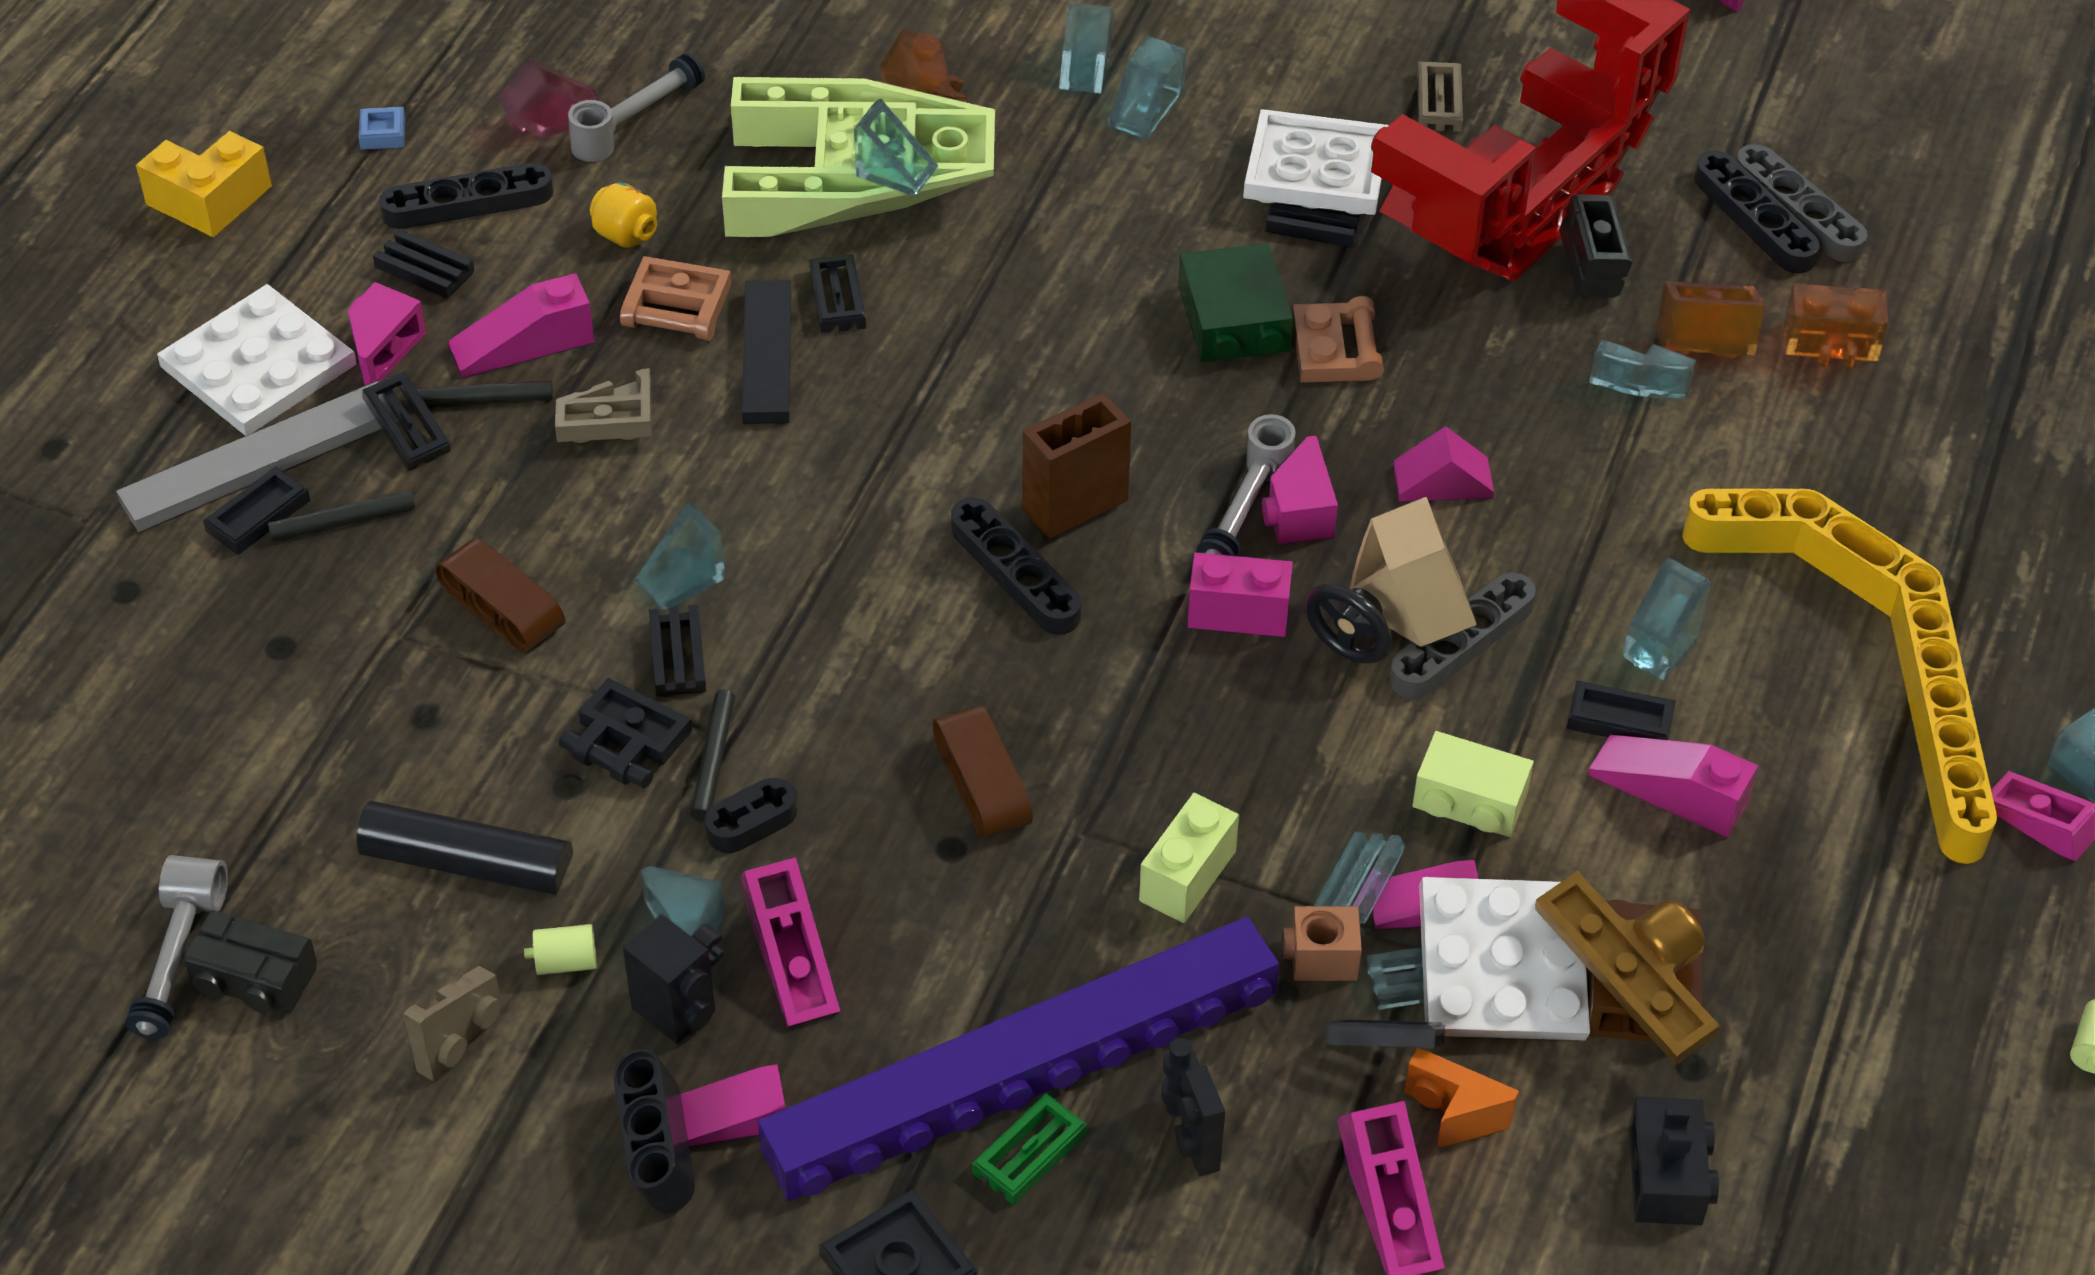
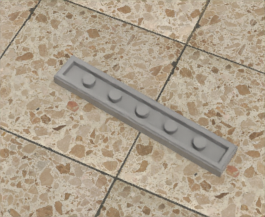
[116,381,399,532]

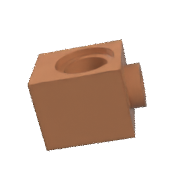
[1282,906,1362,981]

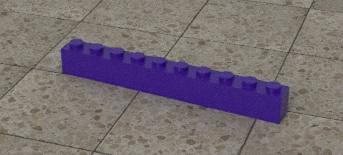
[758,916,1279,1201]

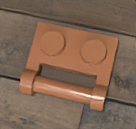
[620,256,732,341]
[1292,296,1384,382]

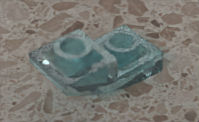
[1589,339,1696,399]

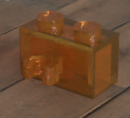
[880,28,967,102]
[1656,281,1765,359]
[1784,283,1889,369]

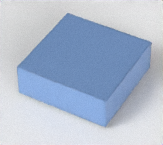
[359,107,406,150]

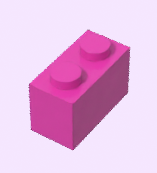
[1188,552,1292,637]

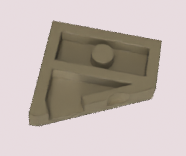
[555,368,652,443]
[403,966,502,1082]

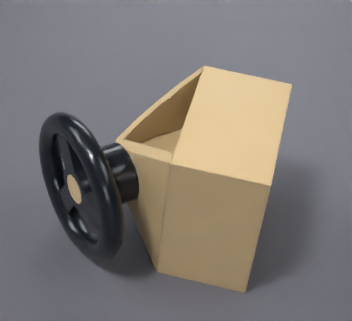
[1305,497,1477,664]

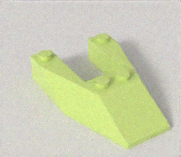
[722,77,995,237]

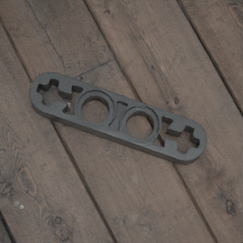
[1736,144,1868,262]
[1389,572,1536,699]

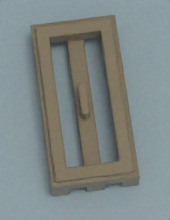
[1417,62,1463,132]

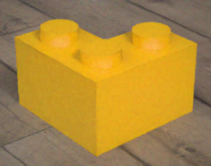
[136,131,272,237]

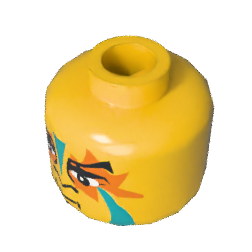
[590,182,657,248]

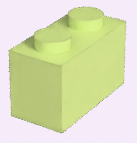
[1412,731,1534,838]
[1139,793,1239,923]

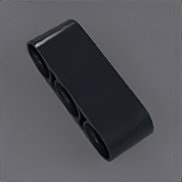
[613,1049,695,1213]

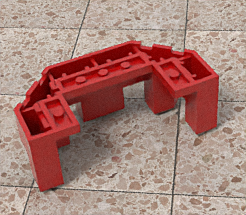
[1371,0,1690,282]

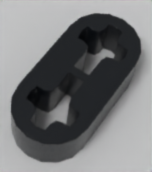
[705,778,797,853]

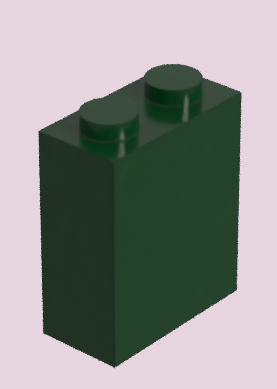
[1178,243,1293,362]

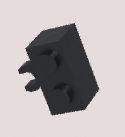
[623,914,724,1044]
[1628,1097,1719,1225]

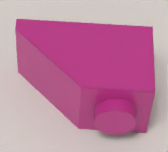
[348,282,426,386]
[1262,436,1338,545]

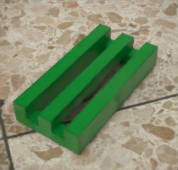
[972,1093,1088,1206]

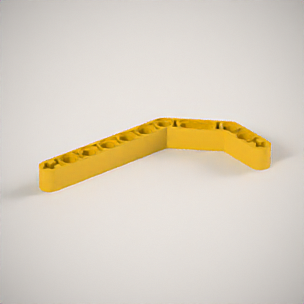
[1682,489,1997,864]

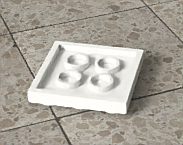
[1243,109,1389,215]
[157,284,357,436]
[1419,877,1590,1041]

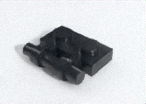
[559,678,692,789]
[1161,1038,1225,1176]

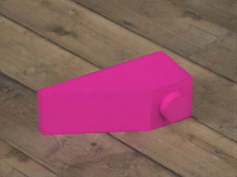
[448,273,594,378]
[1588,735,1759,838]
[739,857,840,1027]
[1337,1101,1445,1275]

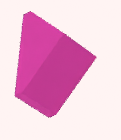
[1393,426,1494,501]

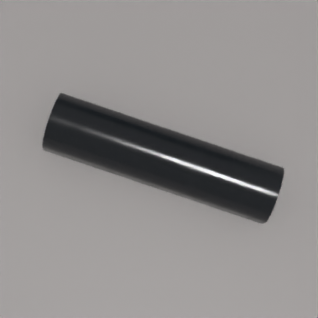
[357,801,573,895]

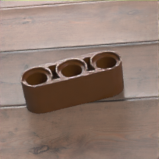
[434,537,565,653]
[932,705,1033,839]

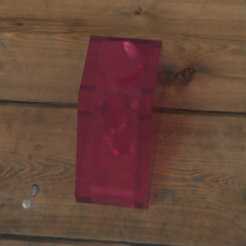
[498,58,599,138]

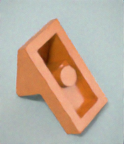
[1404,1047,1519,1147]

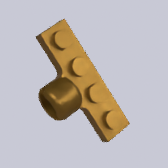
[1535,871,1720,1065]

